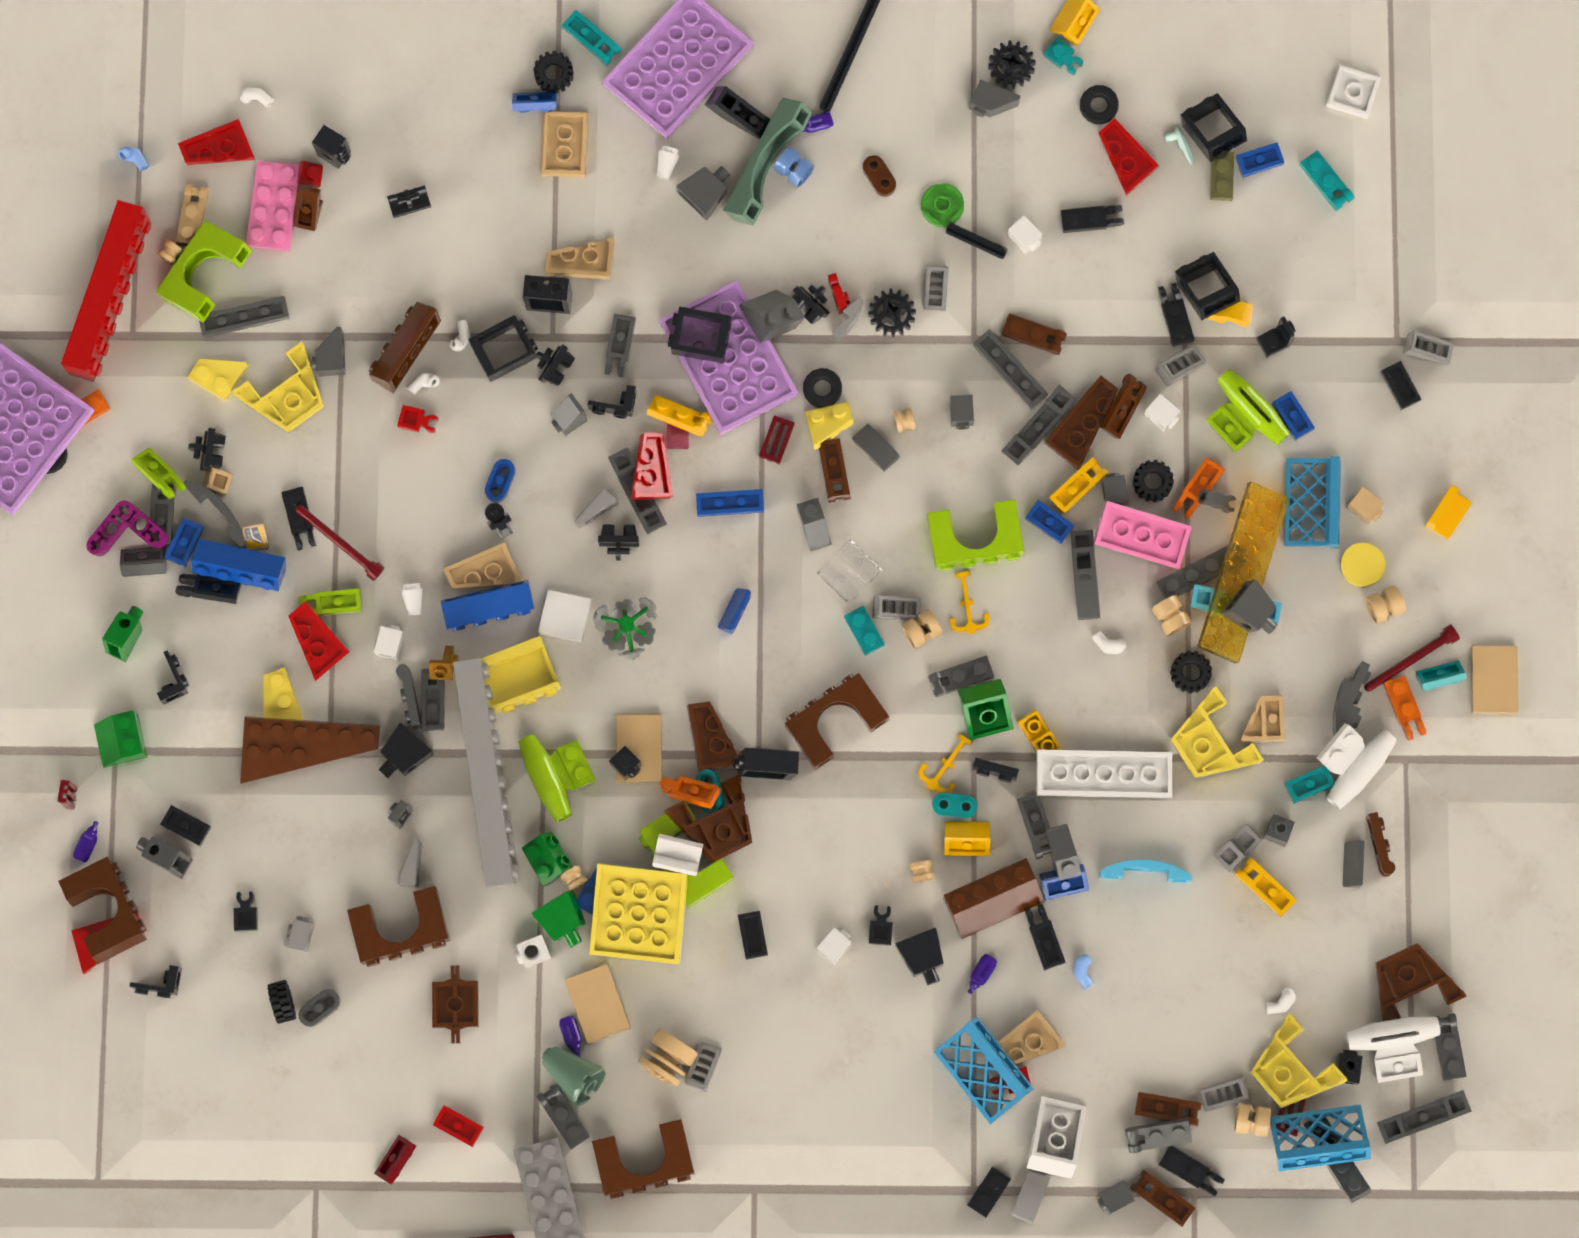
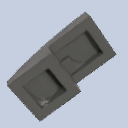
[852,423,900,472]

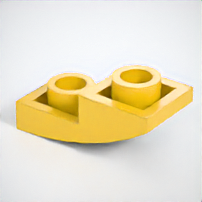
[1207,301,1253,327]
[1017,709,1061,751]

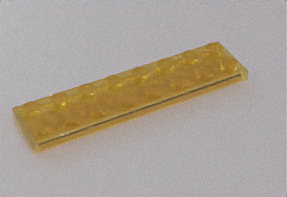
[1197,481,1290,664]

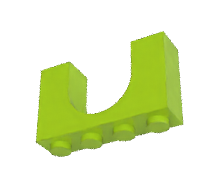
[156,221,252,323]
[927,499,1024,571]
[638,801,734,909]

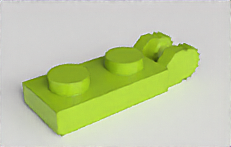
[131,447,186,499]
[298,588,362,616]

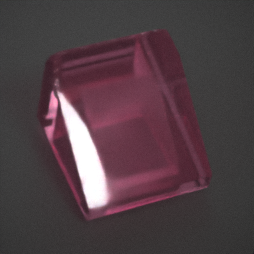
[666,423,689,449]

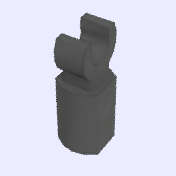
[1198,489,1236,513]

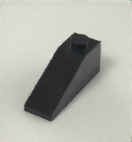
[705,86,771,140]

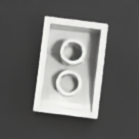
[1027,1096,1086,1179]

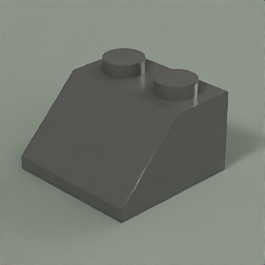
[739,290,805,343]

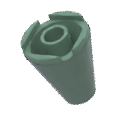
[542,1046,606,1106]

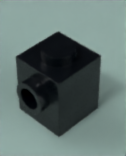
[609,746,642,781]
[1336,1050,1363,1085]

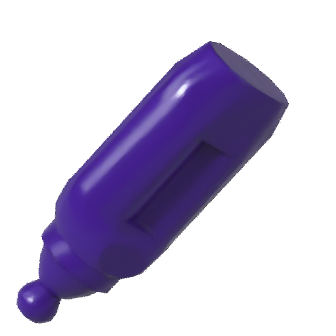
[803,112,834,133]
[73,821,98,863]
[968,954,997,994]
[559,1016,582,1057]

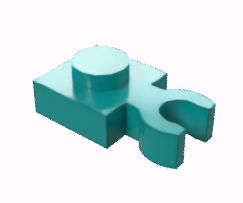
[1043,37,1083,75]

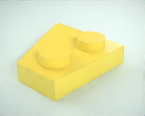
[188,359,248,401]
[805,402,853,450]

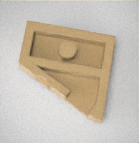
[1241,696,1285,743]

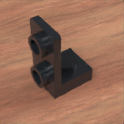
[1256,316,1296,358]
[587,385,637,419]
[157,650,189,705]
[129,965,182,998]

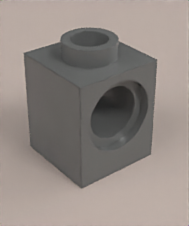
[950,395,974,430]
[1101,473,1129,506]
[1263,814,1295,847]
[1097,1180,1135,1214]

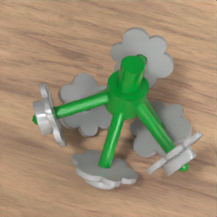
[593,597,657,660]

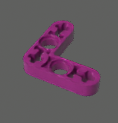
[86,500,168,557]

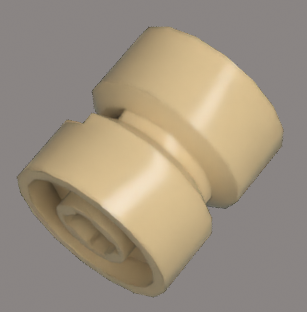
[1365,585,1406,624]
[1151,595,1192,636]
[901,609,943,649]
[1234,1103,1271,1137]

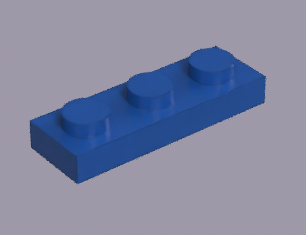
[696,489,764,517]

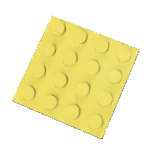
[589,863,688,964]

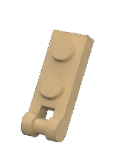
[175,184,209,246]

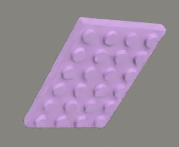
[602,0,754,139]
[659,280,799,435]

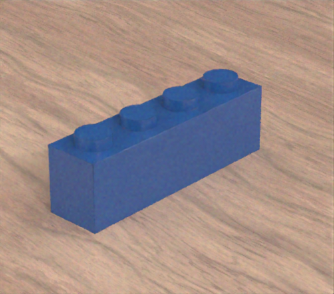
[191,539,286,591]
[441,580,534,631]

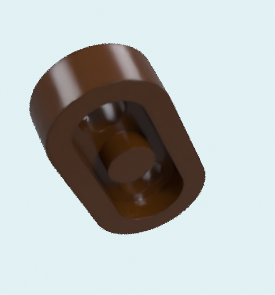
[863,155,896,197]

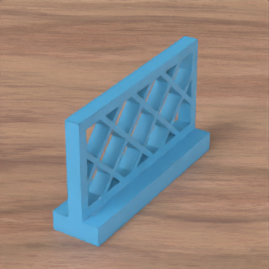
[1284,456,1341,548]
[934,1017,1034,1124]
[1270,1104,1371,1171]

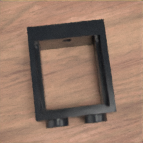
[1180,93,1247,162]
[1175,252,1241,321]
[522,275,572,314]
[668,306,732,364]
[468,315,538,382]
[734,748,799,780]

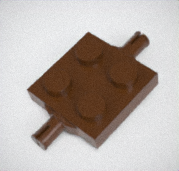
[432,965,479,1044]

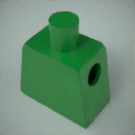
[102,606,144,662]
[532,890,586,948]

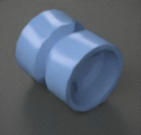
[773,147,815,188]

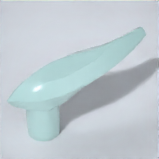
[1165,126,1194,165]

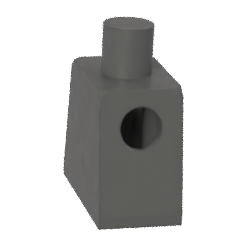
[676,166,730,221]
[1221,579,1278,634]
[136,836,193,879]

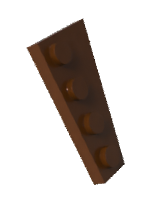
[1044,375,1118,470]

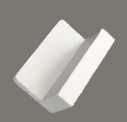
[652,834,703,876]

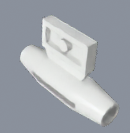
[1316,723,1397,810]
[1346,1017,1440,1083]

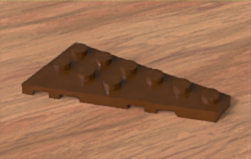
[240,716,380,784]

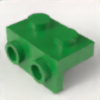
[521,832,572,887]

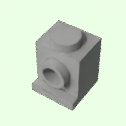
[283,916,314,952]

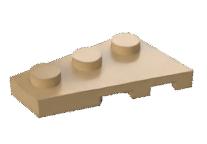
[545,236,615,280]

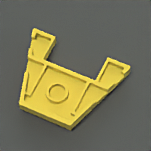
[232,341,324,433]
[1170,686,1264,778]
[1251,1013,1348,1108]

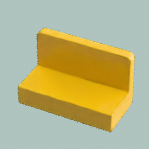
[1050,0,1100,45]
[1426,485,1471,539]
[944,821,990,856]

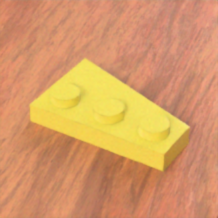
[263,667,303,720]

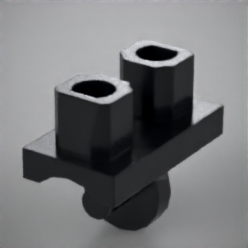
[387,185,431,218]
[792,285,830,324]
[536,344,575,386]
[188,428,226,471]
[485,503,513,539]
[598,524,639,561]

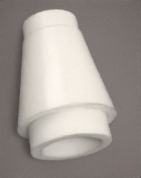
[656,146,680,180]
[401,583,423,616]

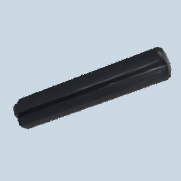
[946,223,1008,259]

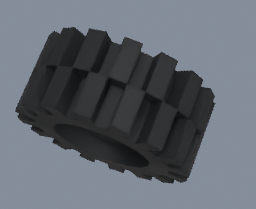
[533,51,574,93]
[1133,460,1174,503]
[1170,651,1212,694]
[267,980,296,1024]

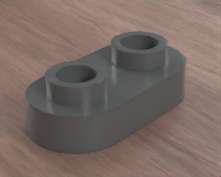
[298,989,340,1027]

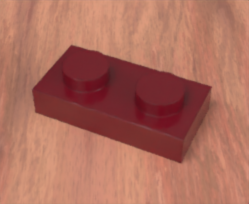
[374,1135,417,1185]

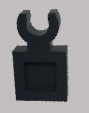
[234,891,258,932]
[868,905,893,946]

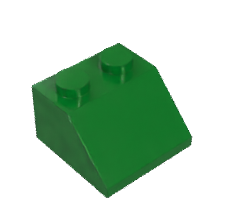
[957,679,1014,740]
[94,710,148,768]

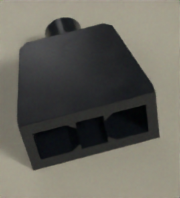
[378,722,434,778]
[895,928,944,986]

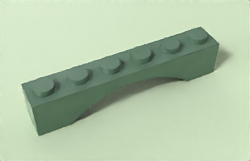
[723,97,812,226]

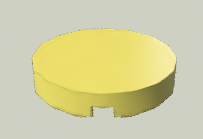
[1341,542,1386,587]

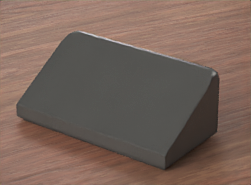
[120,546,166,577]
[1343,840,1365,888]

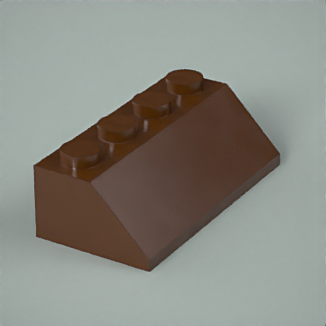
[369,302,441,394]
[943,858,1044,939]

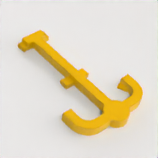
[949,571,990,634]
[919,734,972,793]

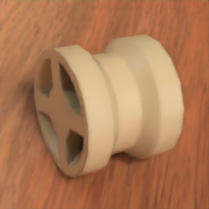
[156,239,183,265]
[893,408,915,433]
[909,860,935,883]
[560,865,588,891]

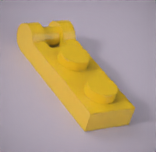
[647,394,712,436]
[1049,457,1109,515]
[1234,857,1297,918]

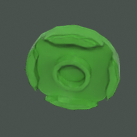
[921,183,964,227]

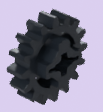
[988,40,1036,89]
[868,288,916,337]

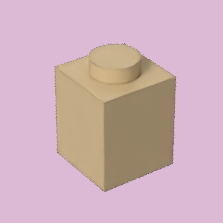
[1347,487,1384,524]

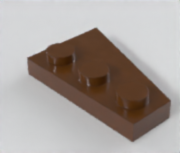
[687,701,738,772]

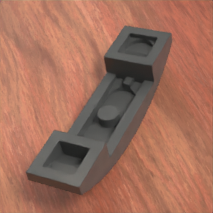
[1001,384,1076,466]
[608,447,667,535]
[183,480,246,549]
[1377,1090,1472,1144]

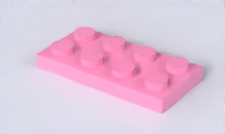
[246,161,300,252]
[1093,501,1192,569]

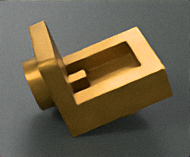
[429,645,459,680]

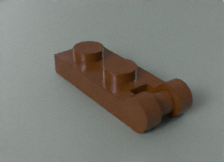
[1001,313,1067,355]
[1100,374,1147,439]
[819,438,851,503]
[1366,812,1395,877]
[1134,1092,1202,1126]
[1130,1170,1196,1227]

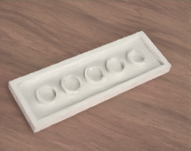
[1036,750,1172,798]

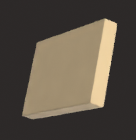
[541,111,588,177]
[1471,646,1518,714]
[616,715,662,783]
[565,964,631,1044]

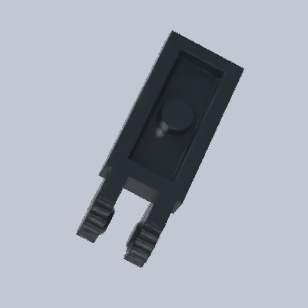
[1061,205,1124,233]
[1158,283,1195,347]
[281,486,316,551]
[175,574,241,604]
[1024,904,1066,971]
[1158,1146,1225,1196]

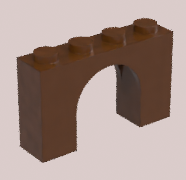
[785,673,890,771]
[58,857,147,964]
[347,886,451,967]
[592,1119,695,1199]

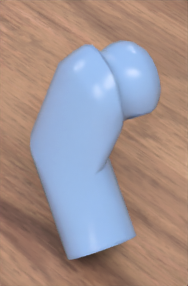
[117,147,149,171]
[1073,954,1093,990]

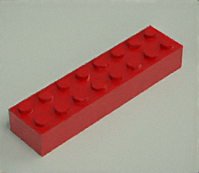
[61,200,151,382]

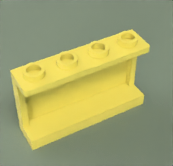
[481,636,561,714]

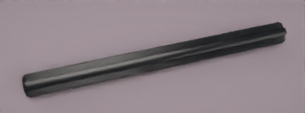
[820,0,880,112]

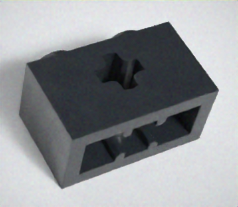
[312,125,351,169]

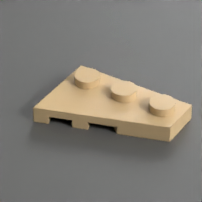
[443,542,521,589]
[998,1010,1066,1065]

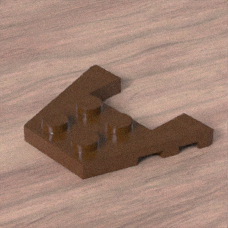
[664,775,753,863]
[1375,943,1467,1021]

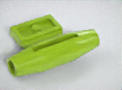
[1206,368,1290,453]
[518,734,596,823]

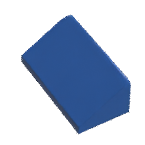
[718,588,751,635]
[1039,864,1089,901]

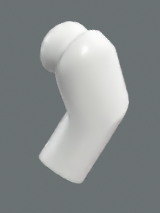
[240,88,274,108]
[450,320,471,352]
[407,373,440,395]
[1092,631,1126,654]
[1265,988,1296,1014]

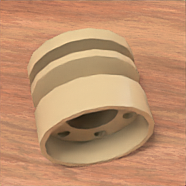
[638,1028,698,1087]

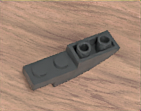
[1070,530,1100,620]
[1333,661,1371,737]
[1304,1117,1371,1203]

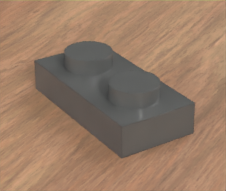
[388,800,413,829]

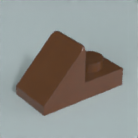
[294,185,323,231]

